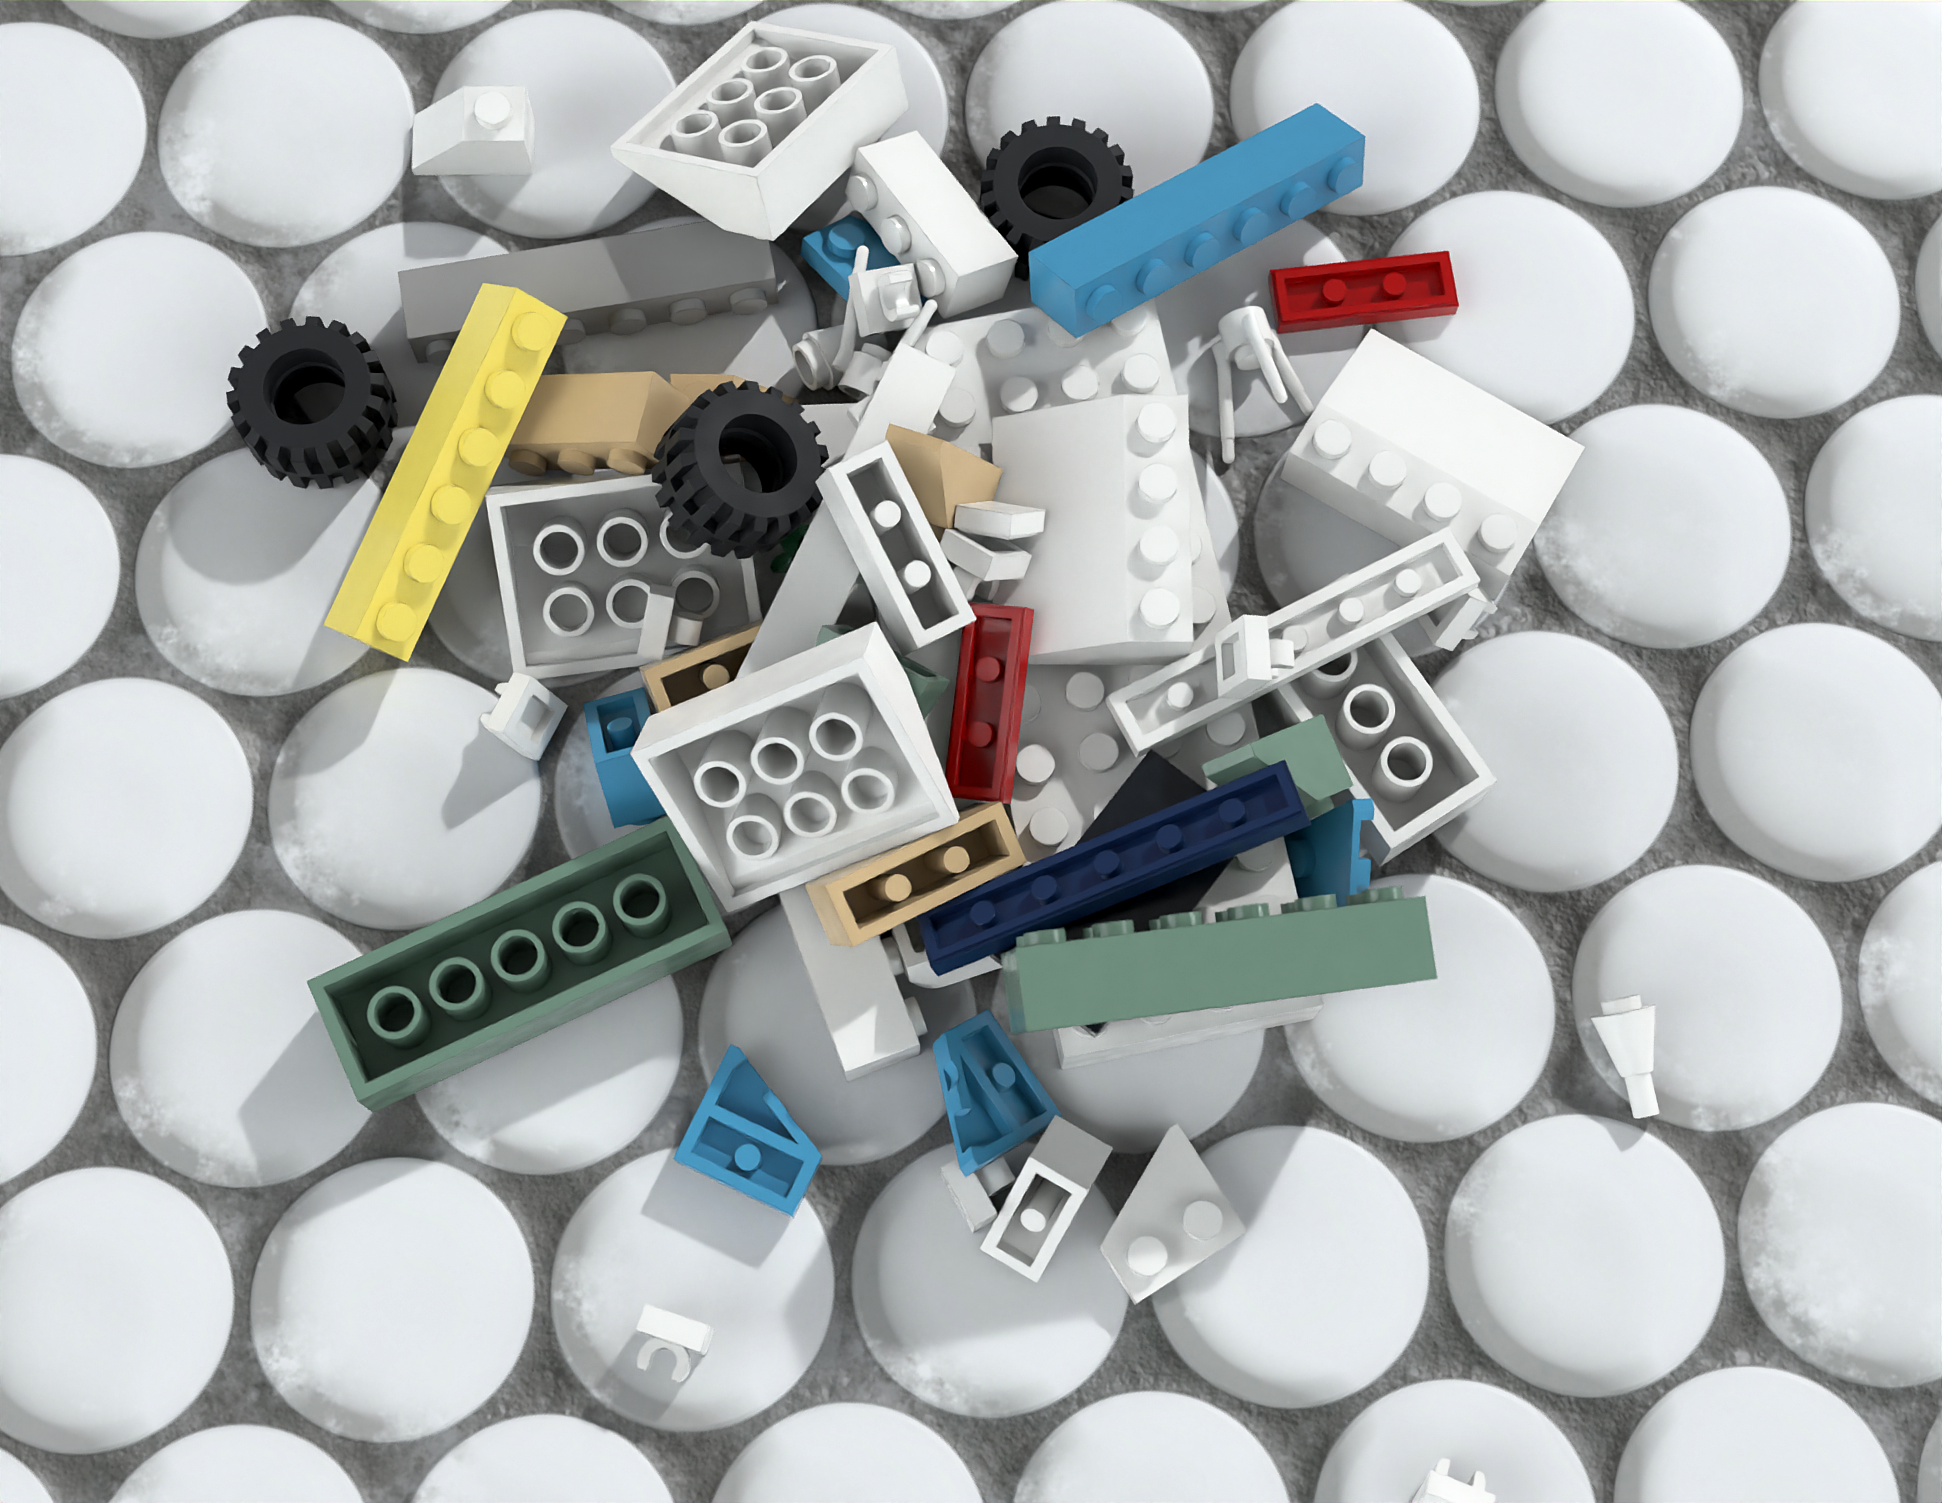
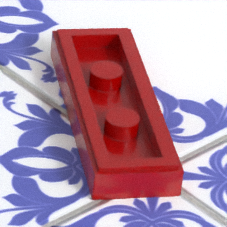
[1268,250,1459,334]
[945,602,1034,804]

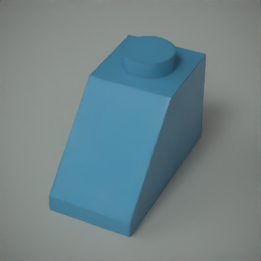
[583,687,667,829]

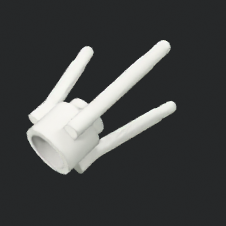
[832,245,937,401]
[1212,306,1314,464]

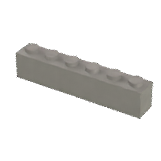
[398,220,779,366]

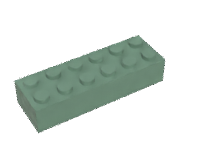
[306,816,732,1112]
[1001,886,1437,1035]

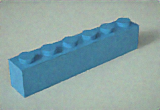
[1028,103,1365,339]

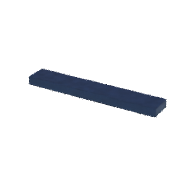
[916,759,1312,976]

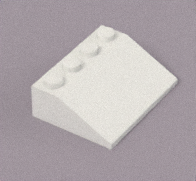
[610,21,909,241]
[1280,328,1585,600]
[992,394,1193,665]
[485,454,762,680]
[630,621,960,912]

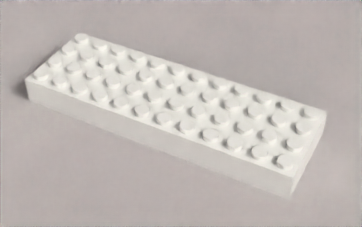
[913,298,1324,1070]

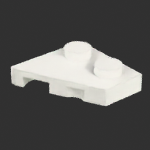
[1099,1123,1248,1305]

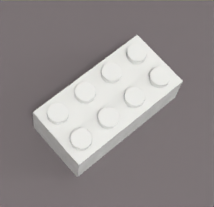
[1260,573,1497,867]

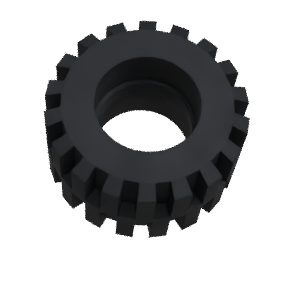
[980,116,1134,282]
[226,316,398,489]
[651,380,829,559]

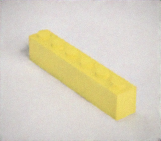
[323,283,568,662]

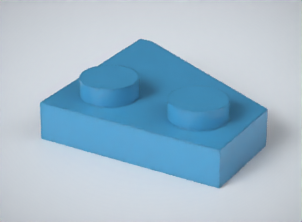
[1283,798,1374,907]

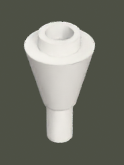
[1590,994,1660,1118]

